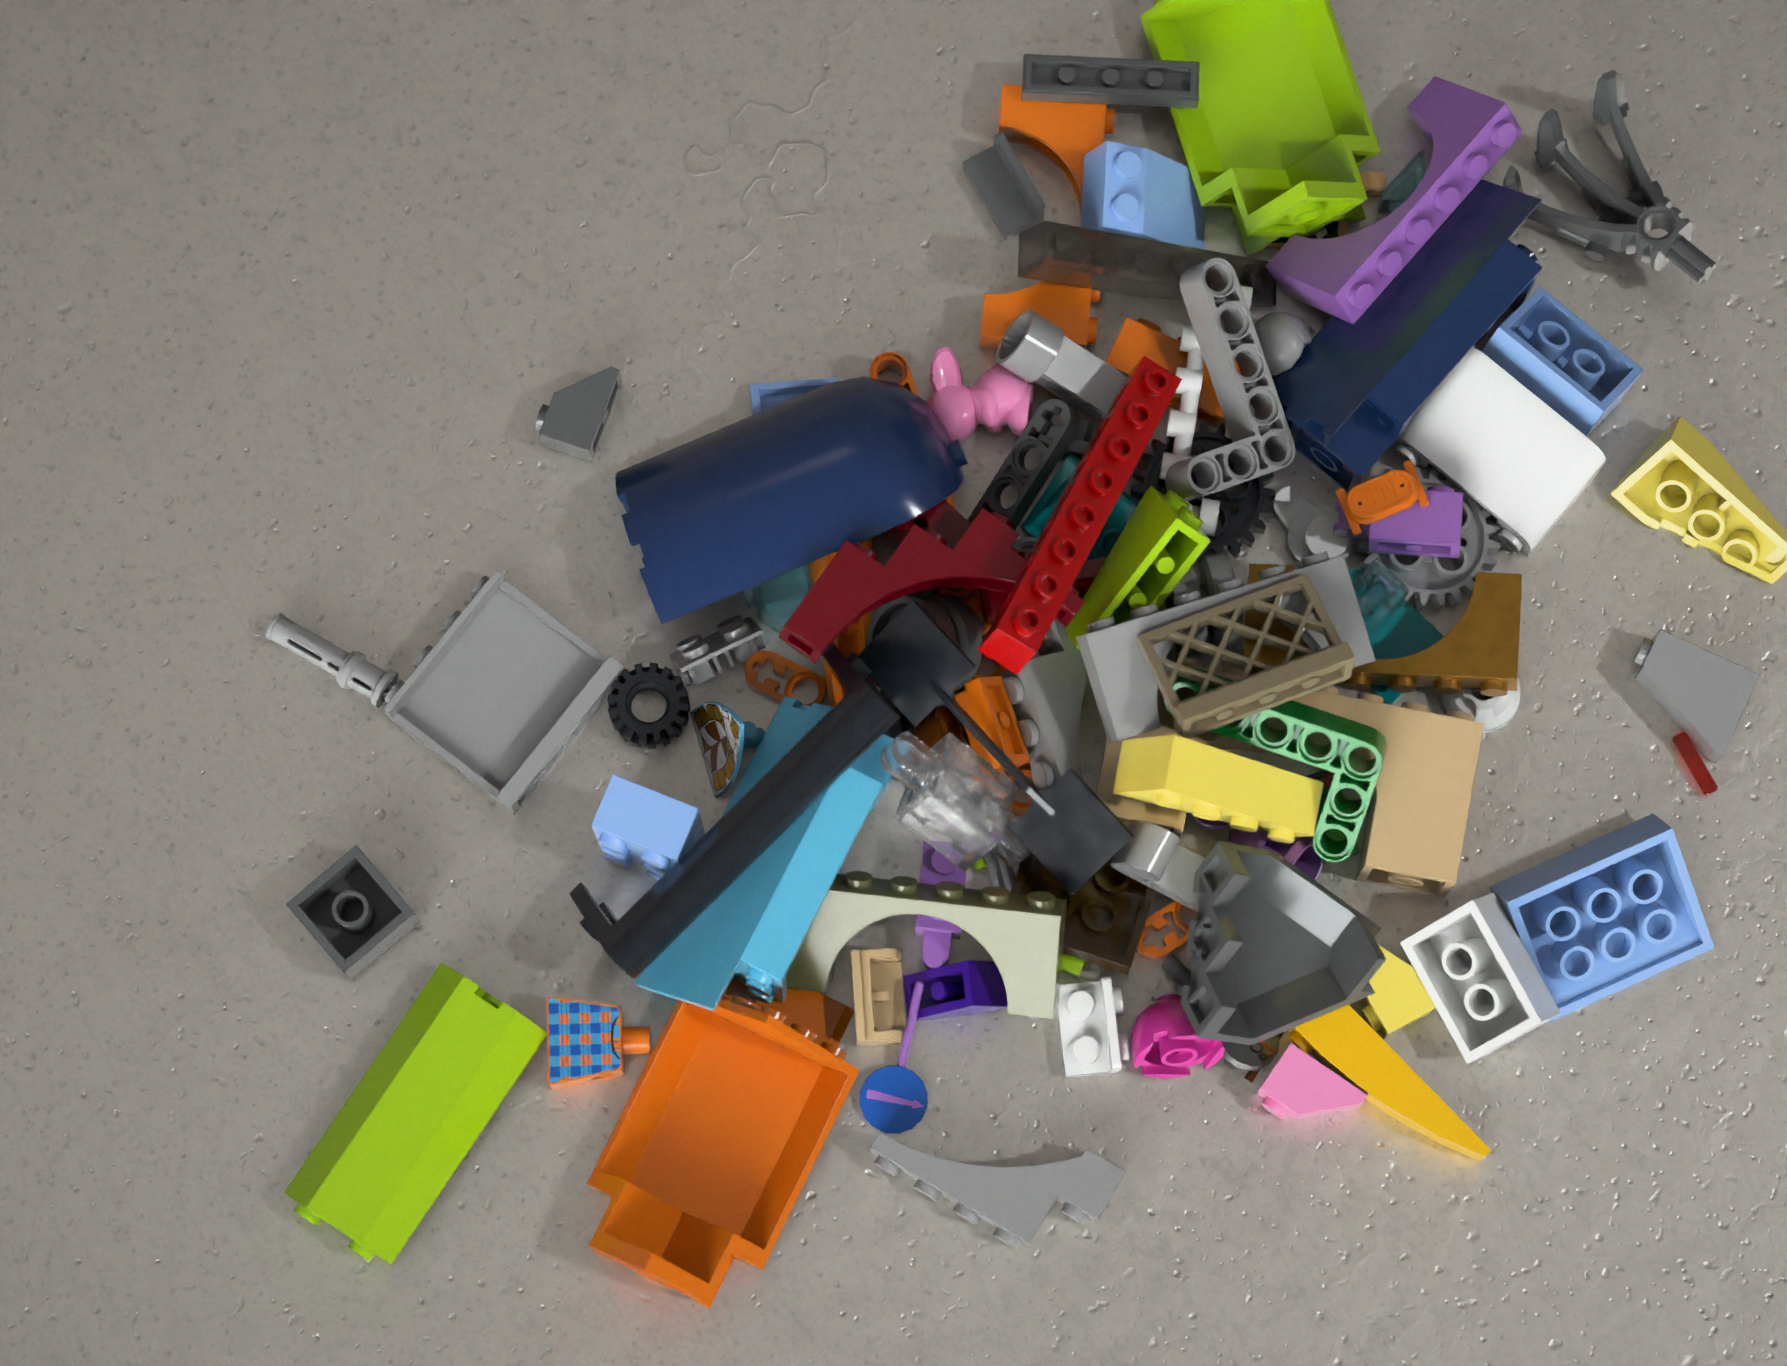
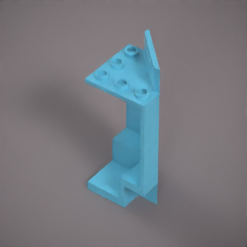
[634,696,907,1011]

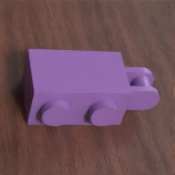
[1333,485,1463,558]
[915,837,969,970]

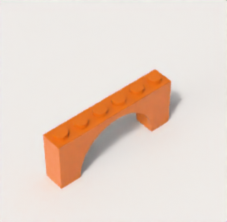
[980,84,1115,350]

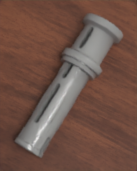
[265,613,398,708]

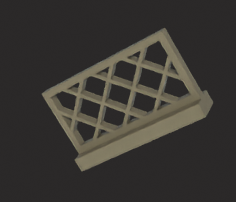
[1137,573,1355,739]

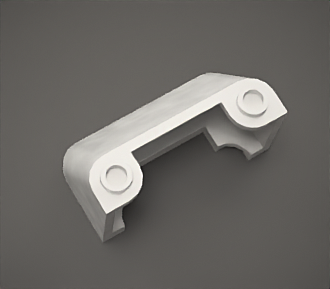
[1391,347,1606,556]

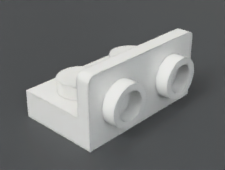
[1057,976,1129,1078]

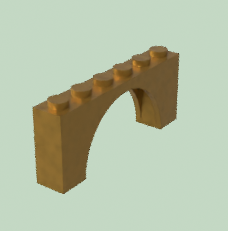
[1243,563,1522,696]

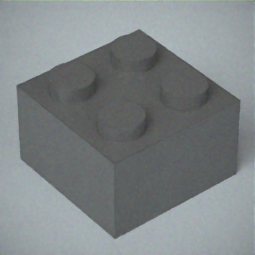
[286,845,421,980]

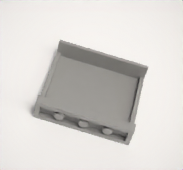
[384,570,625,815]

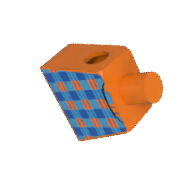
[547,997,651,1089]

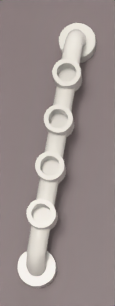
[1159,285,1253,536]

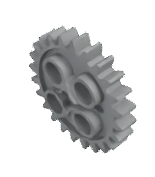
[1354,467,1501,611]

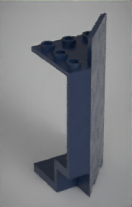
[1273,179,1542,494]

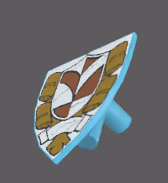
[690,701,765,797]

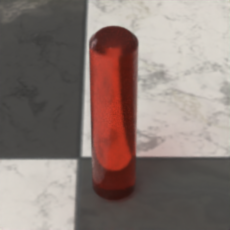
[1672,732,1718,796]

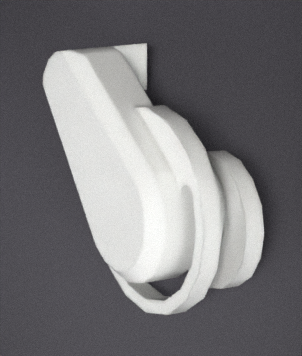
[1272,486,1354,564]

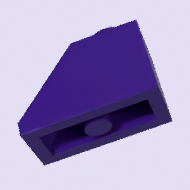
[903,960,1007,1021]

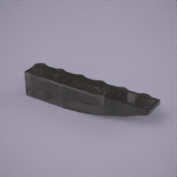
[1018,220,1276,307]

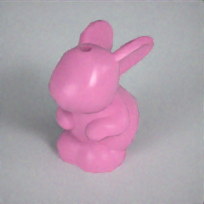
[927,347,1034,442]

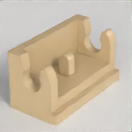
[851,948,906,1047]

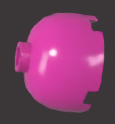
[1131,994,1225,1079]

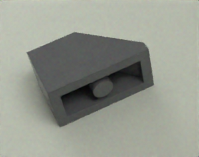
[535,367,622,462]

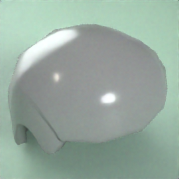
[1254,311,1312,375]

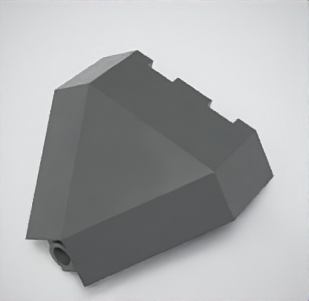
[1181,841,1386,1045]

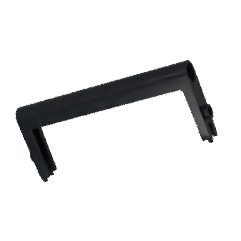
[569,642,900,979]

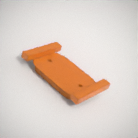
[1335,460,1430,536]

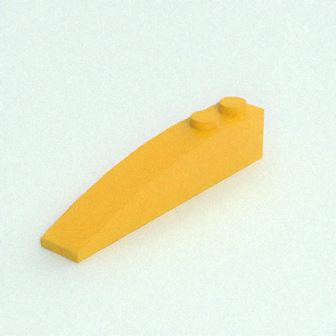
[1287,1005,1492,1161]

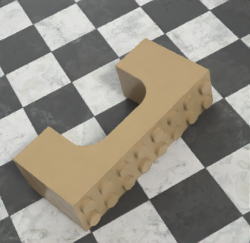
[1095,658,1484,898]

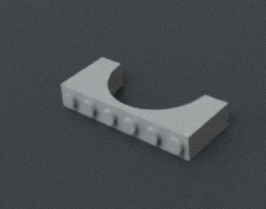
[1076,551,1376,743]

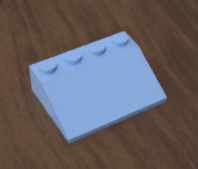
[1490,814,1715,1021]

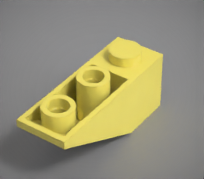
[1360,945,1436,1040]

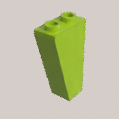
[1064,486,1211,650]

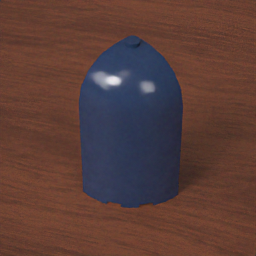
[615,376,968,624]

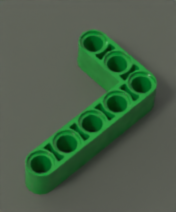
[1164,667,1387,862]

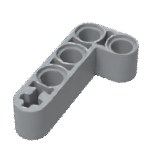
[1110,821,1206,912]

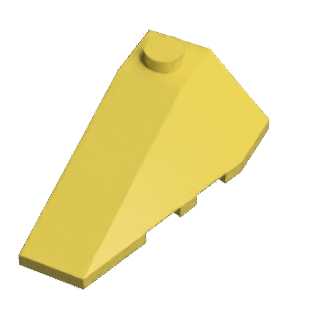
[1611,416,1787,584]

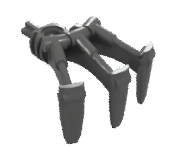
[1503,71,1717,284]

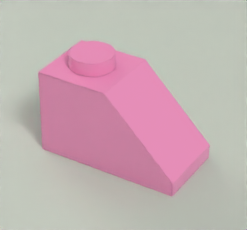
[1256,1043,1368,1120]

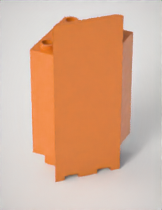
[587,979,860,1308]

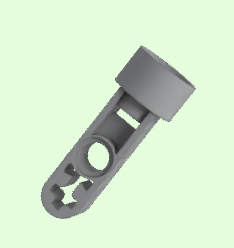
[996,309,1127,423]

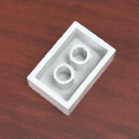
[1400,893,1561,1064]

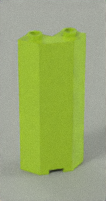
[284,963,547,1265]

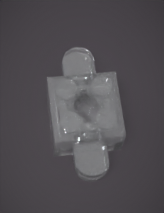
[880,731,1032,872]

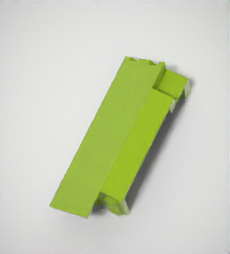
[1140,0,1381,255]

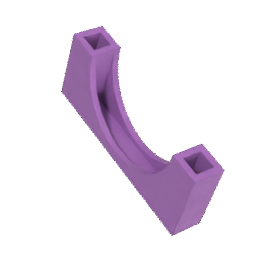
[1266,76,1523,325]

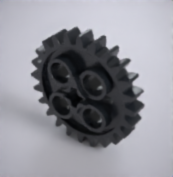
[1130,421,1276,564]

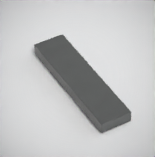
[1022,54,1199,108]

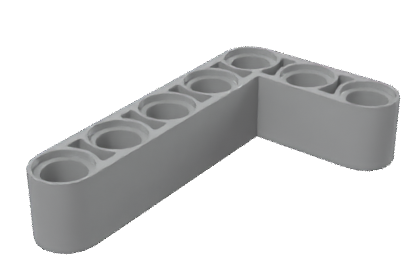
[1165,258,1296,501]

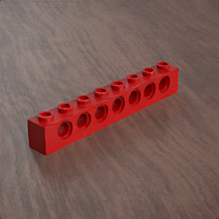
[978,356,1182,674]

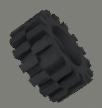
[607,663,690,749]

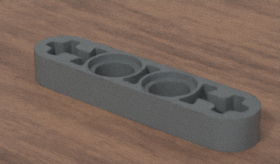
[968,399,1080,530]

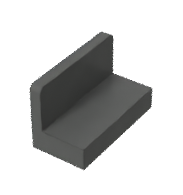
[962,131,1045,241]

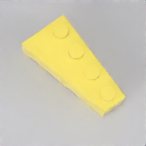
[1113,735,1324,844]

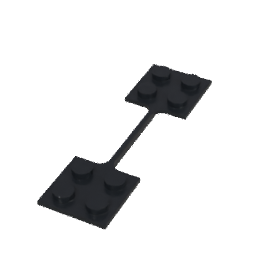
[858,599,1134,895]

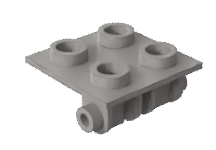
[669,615,766,686]

